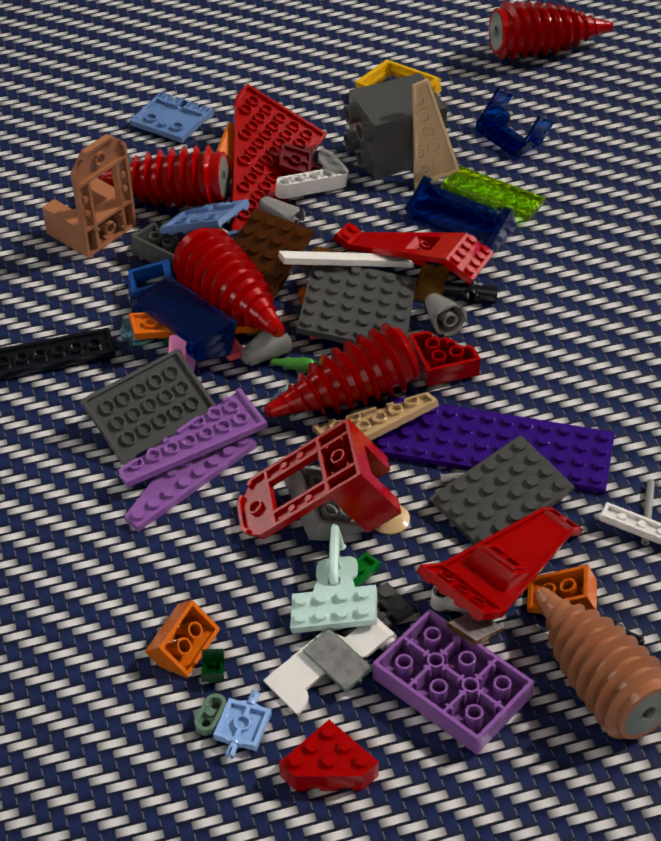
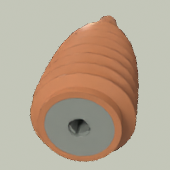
[535,587,661,739]

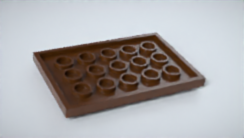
[234,208,315,301]

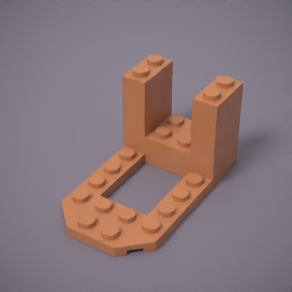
[42,134,137,258]

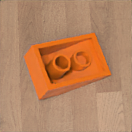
[527,564,597,614]

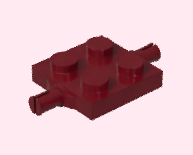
[268,143,322,174]

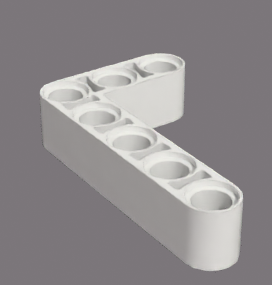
[275,149,349,199]

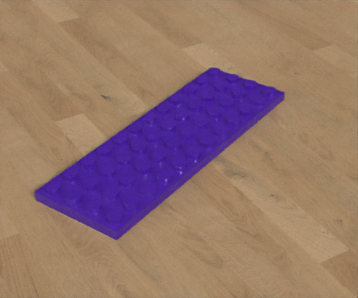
[374,395,615,494]

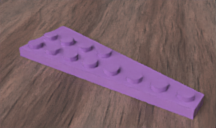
[118,388,267,488]

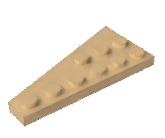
[412,78,460,190]
[311,392,439,440]

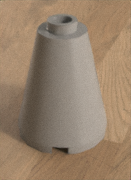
[258,196,306,224]
[425,293,467,337]
[241,331,293,366]

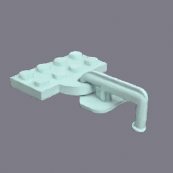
[290,524,377,633]

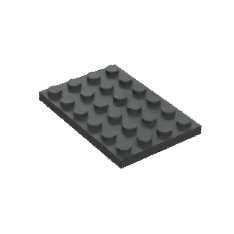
[80,349,217,465]
[430,435,575,545]

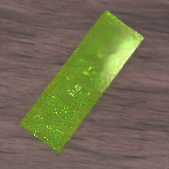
[442,165,546,221]

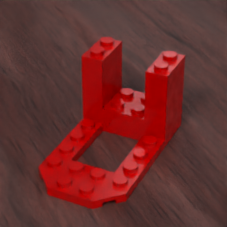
[236,418,402,539]

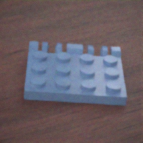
[130,92,214,143]
[160,199,249,235]

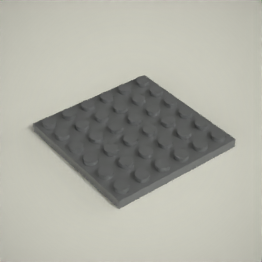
[296,265,417,344]

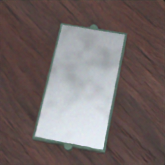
[302,628,373,693]

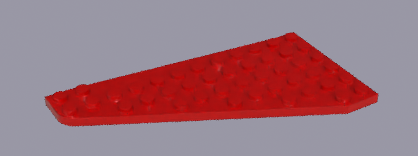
[230,84,328,231]

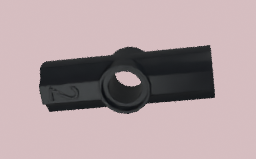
[443,280,498,304]

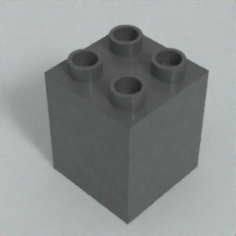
[343,73,447,179]

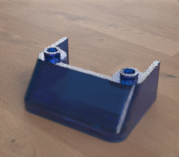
[476,87,554,157]

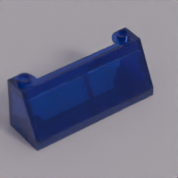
[405,176,517,251]
[131,277,237,361]

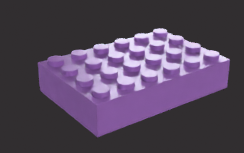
[373,609,534,755]

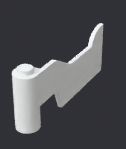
[263,618,397,716]

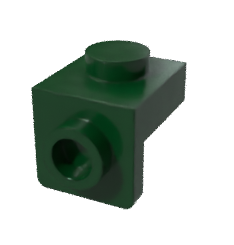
[201,649,225,683]

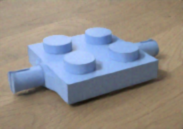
[213,690,272,759]

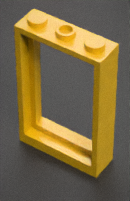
[355,59,442,94]

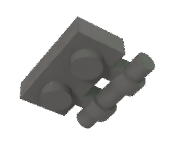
[377,582,414,628]

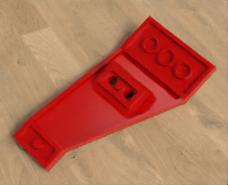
[333,222,494,285]
[416,507,583,621]

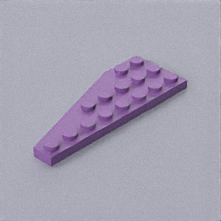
[124,436,257,532]

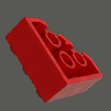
[409,331,481,387]
[279,720,379,791]

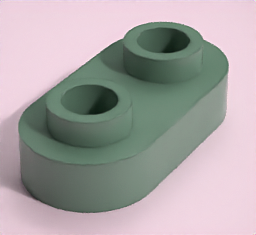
[194,693,227,736]

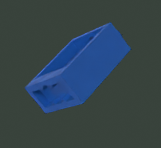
[126,259,177,305]

